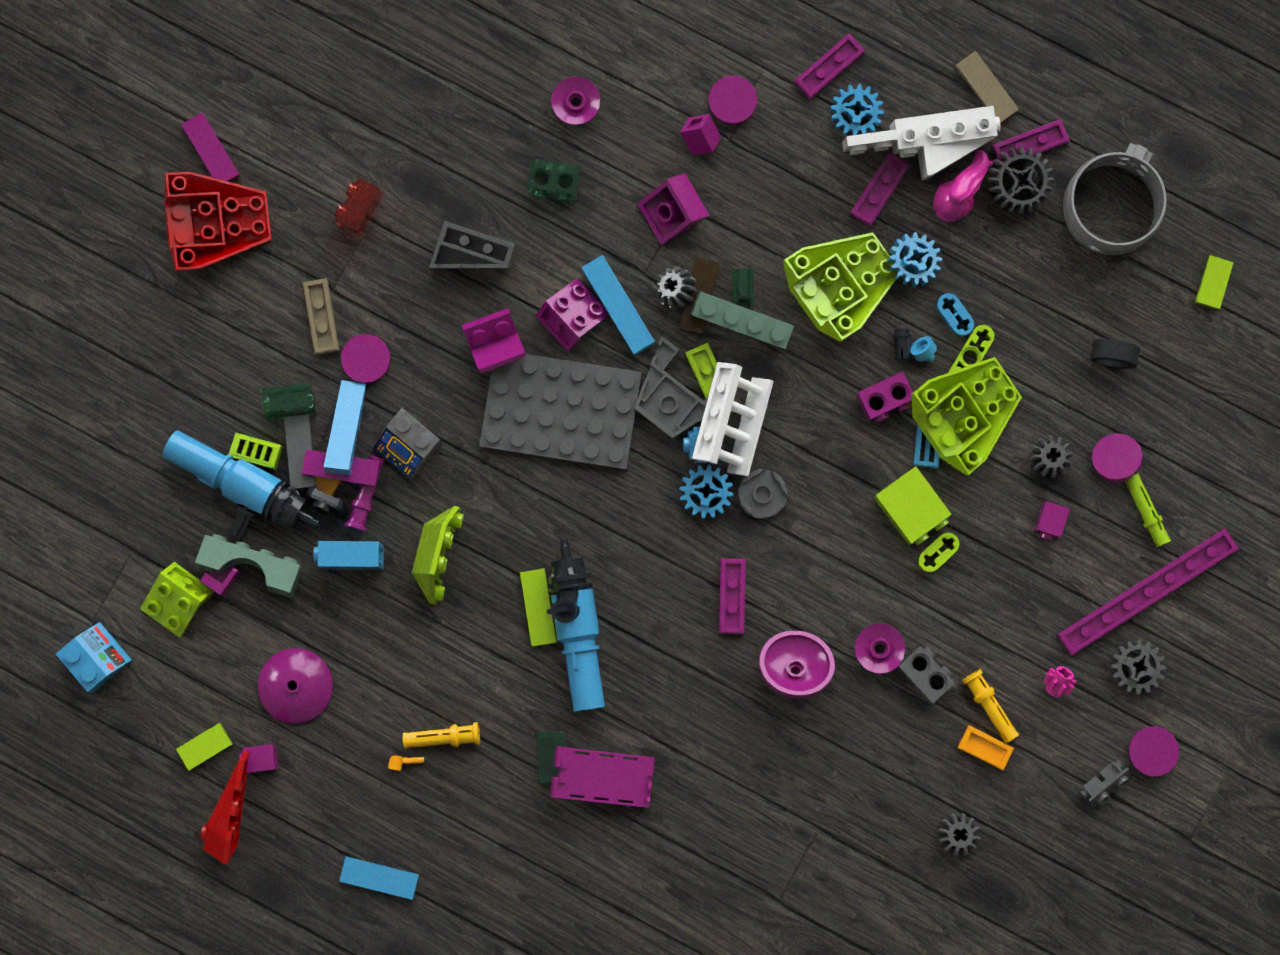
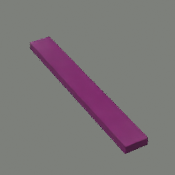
[1057,529,1239,656]

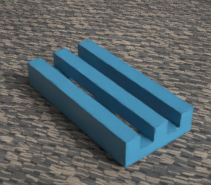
[913,425,940,469]

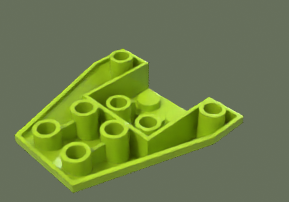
[783,232,897,342]
[911,357,1022,475]
[412,506,464,606]

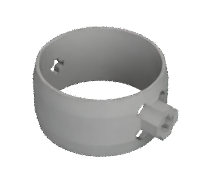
[1063,143,1166,255]

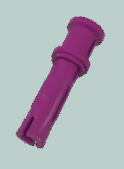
[344,455,385,532]

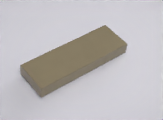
[955,51,1019,124]
[303,278,340,356]

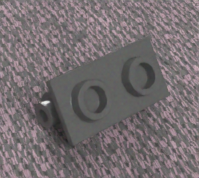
[1080,760,1131,808]

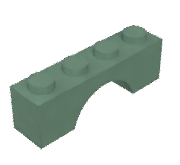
[690,291,794,349]
[195,534,302,598]

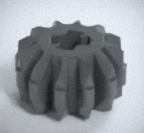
[655,266,698,309]
[1030,435,1073,478]
[938,813,981,856]

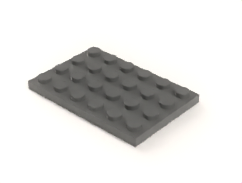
[479,354,642,470]

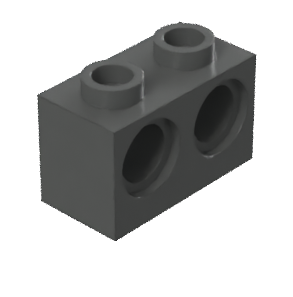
[897,646,955,704]

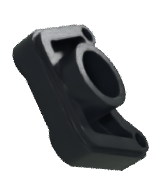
[304,486,349,519]

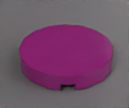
[708,75,757,125]
[341,334,390,384]
[1092,433,1143,483]
[1128,726,1179,776]

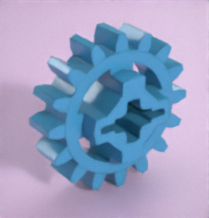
[830,84,884,136]
[887,232,942,287]
[679,465,733,519]

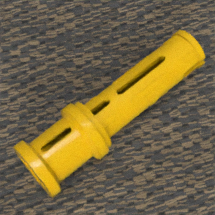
[962,669,1019,743]
[403,722,480,749]

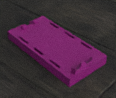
[550,746,655,808]

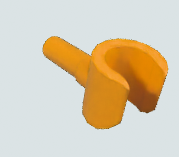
[388,755,424,771]

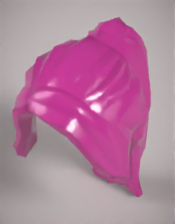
[933,150,993,222]

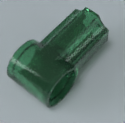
[732,268,755,311]

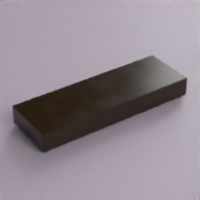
[679,257,720,335]

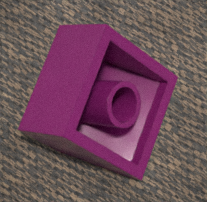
[637,174,710,245]

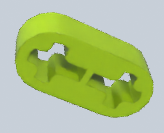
[918,533,959,573]

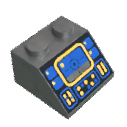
[372,408,442,481]

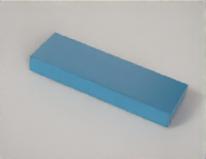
[339,856,419,900]

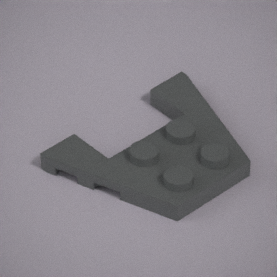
[634,337,738,440]

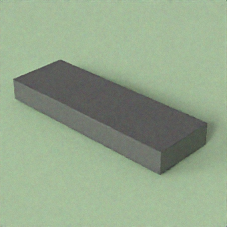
[284,414,317,490]

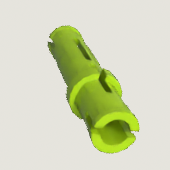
[1124,473,1171,548]

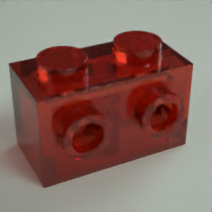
[334,177,383,237]

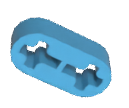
[936,293,974,337]

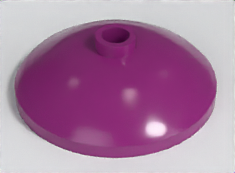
[759,631,835,698]
[258,648,333,724]

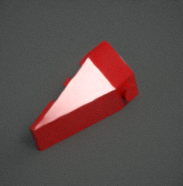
[201,751,250,864]

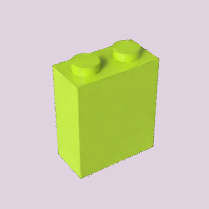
[874,466,952,546]

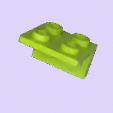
[141,562,214,637]

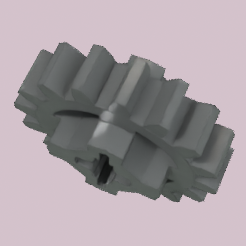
[1110,640,1166,694]

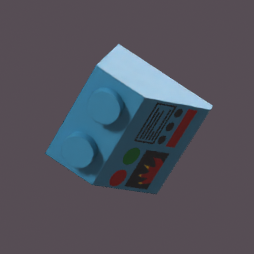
[56,622,132,693]

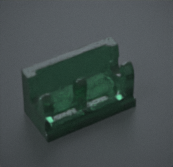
[261,383,317,421]
[537,731,565,783]

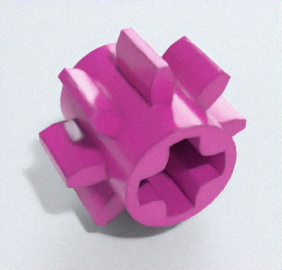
[1043,666,1076,698]

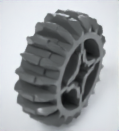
[987,146,1054,213]

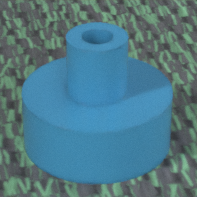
[910,336,937,362]

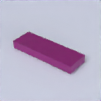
[794,33,865,100]
[181,112,240,182]
[992,119,1070,166]
[850,152,910,227]
[301,449,380,487]
[719,558,746,634]

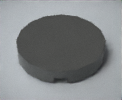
[738,469,787,519]

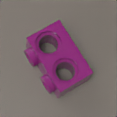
[856,372,913,423]

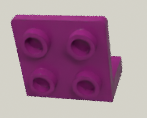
[535,279,609,352]
[462,308,526,373]

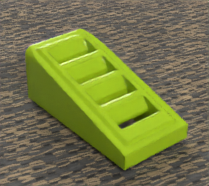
[229,433,283,470]

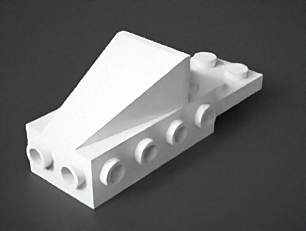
[842,106,1000,181]

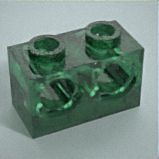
[527,159,581,202]

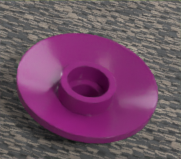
[551,76,600,125]
[855,623,905,674]

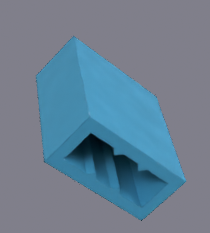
[313,541,384,570]

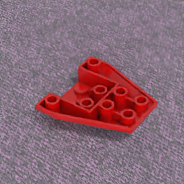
[164,172,272,271]

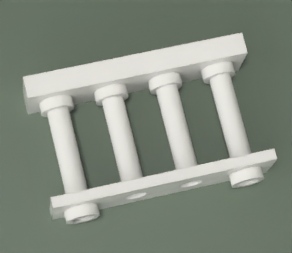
[692,362,774,476]

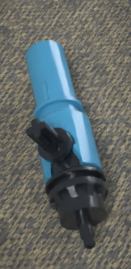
[162,430,320,538]
[547,538,605,712]

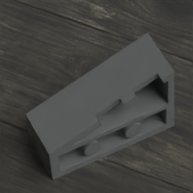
[429,221,518,269]

